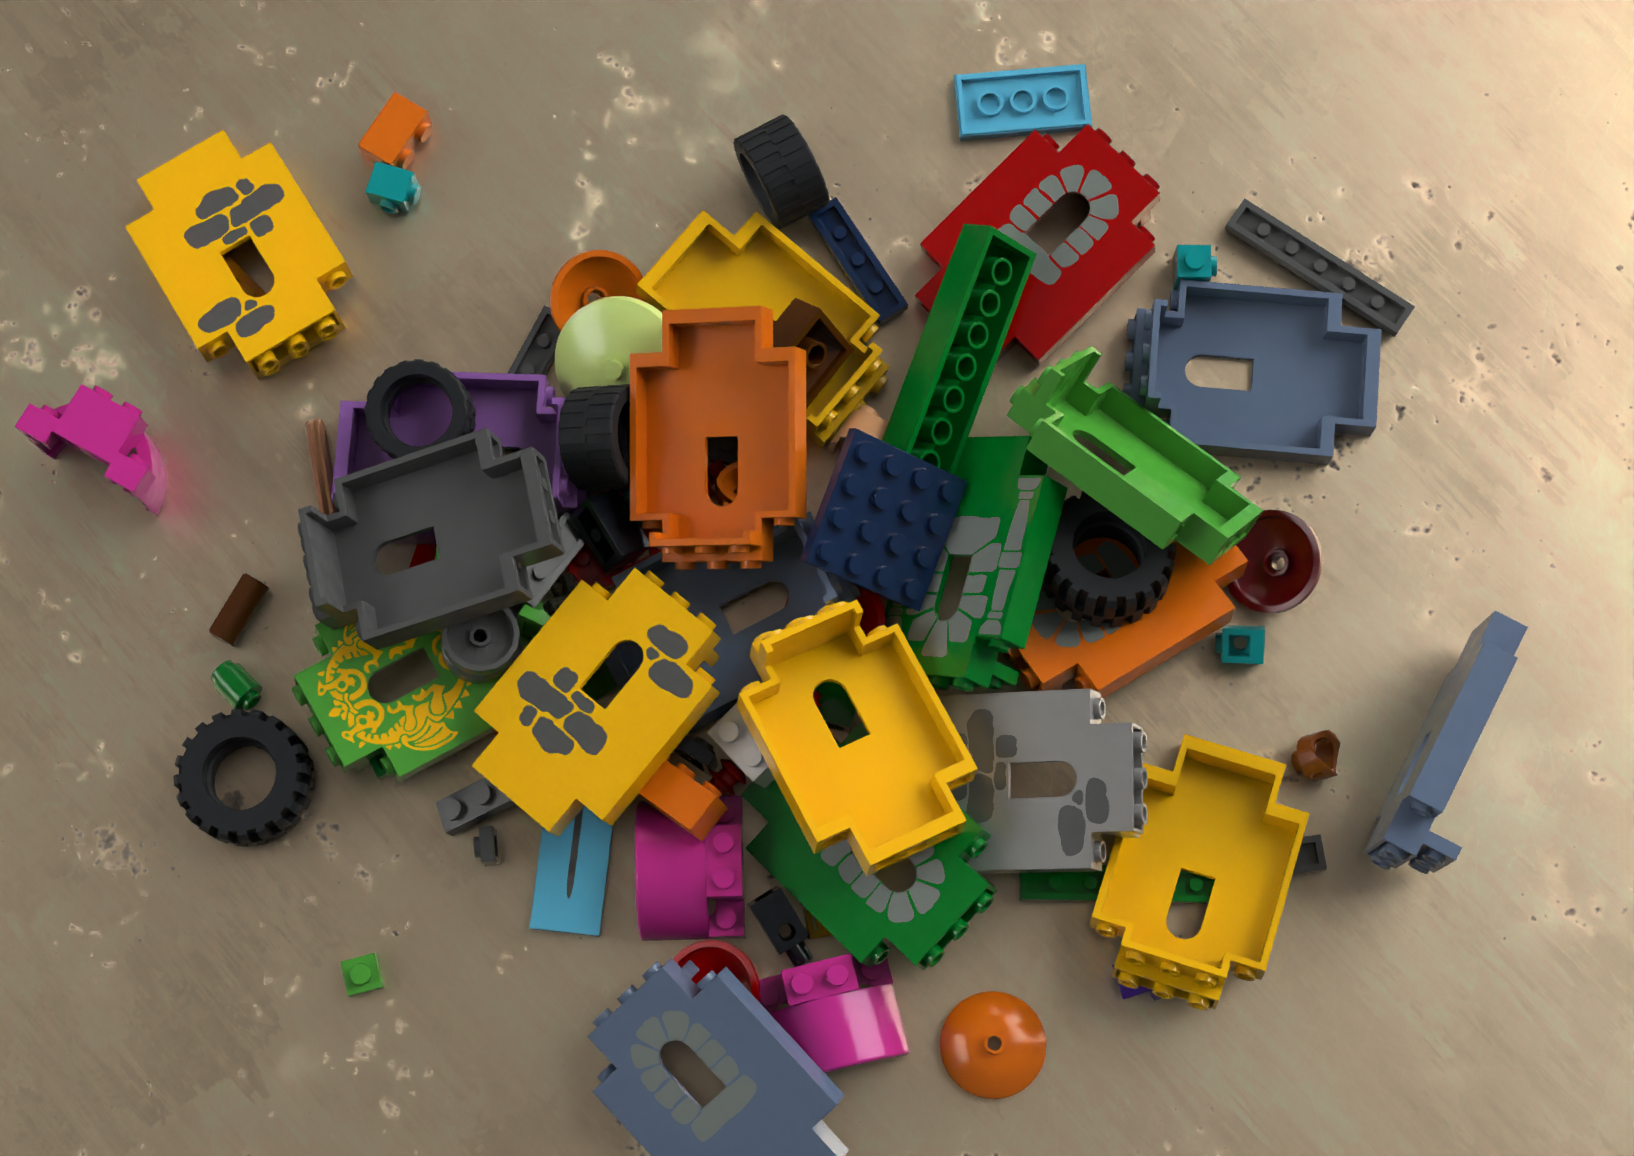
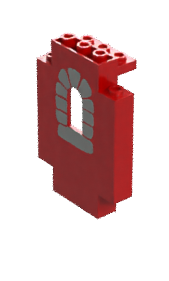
[915,124,1160,366]

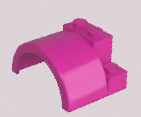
[15,384,167,516]
[635,795,745,941]
[759,953,909,1073]

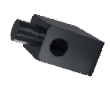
[747,885,813,967]

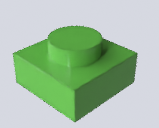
[517,604,551,641]
[340,953,385,997]

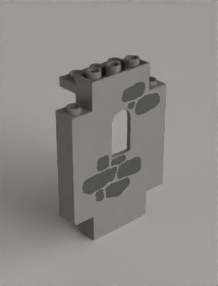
[938,688,1148,874]

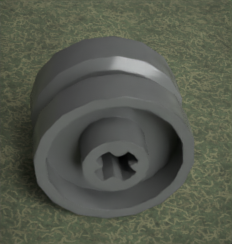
[440,608,520,684]

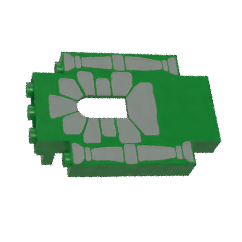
[885,436,1068,692]

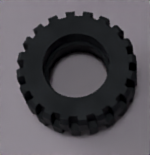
[1043,491,1176,628]
[173,708,315,847]

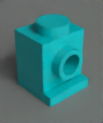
[1215,625,1265,664]

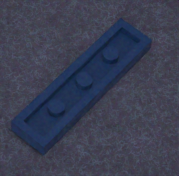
[808,197,908,325]

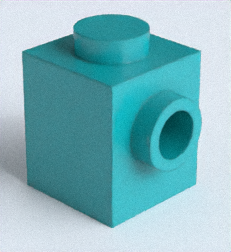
[365,161,421,214]
[1173,245,1217,290]

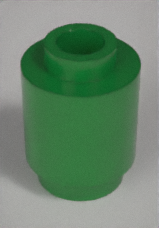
[211,660,262,711]

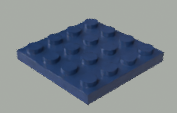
[800,428,968,611]

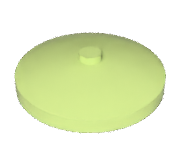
[555,296,662,398]

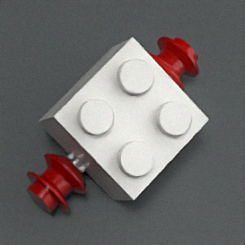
[707,689,822,796]

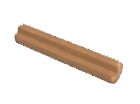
[305,419,339,516]

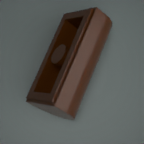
[209,573,269,647]

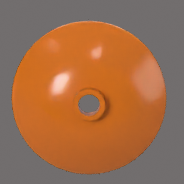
[549,250,648,332]
[940,991,1046,1099]

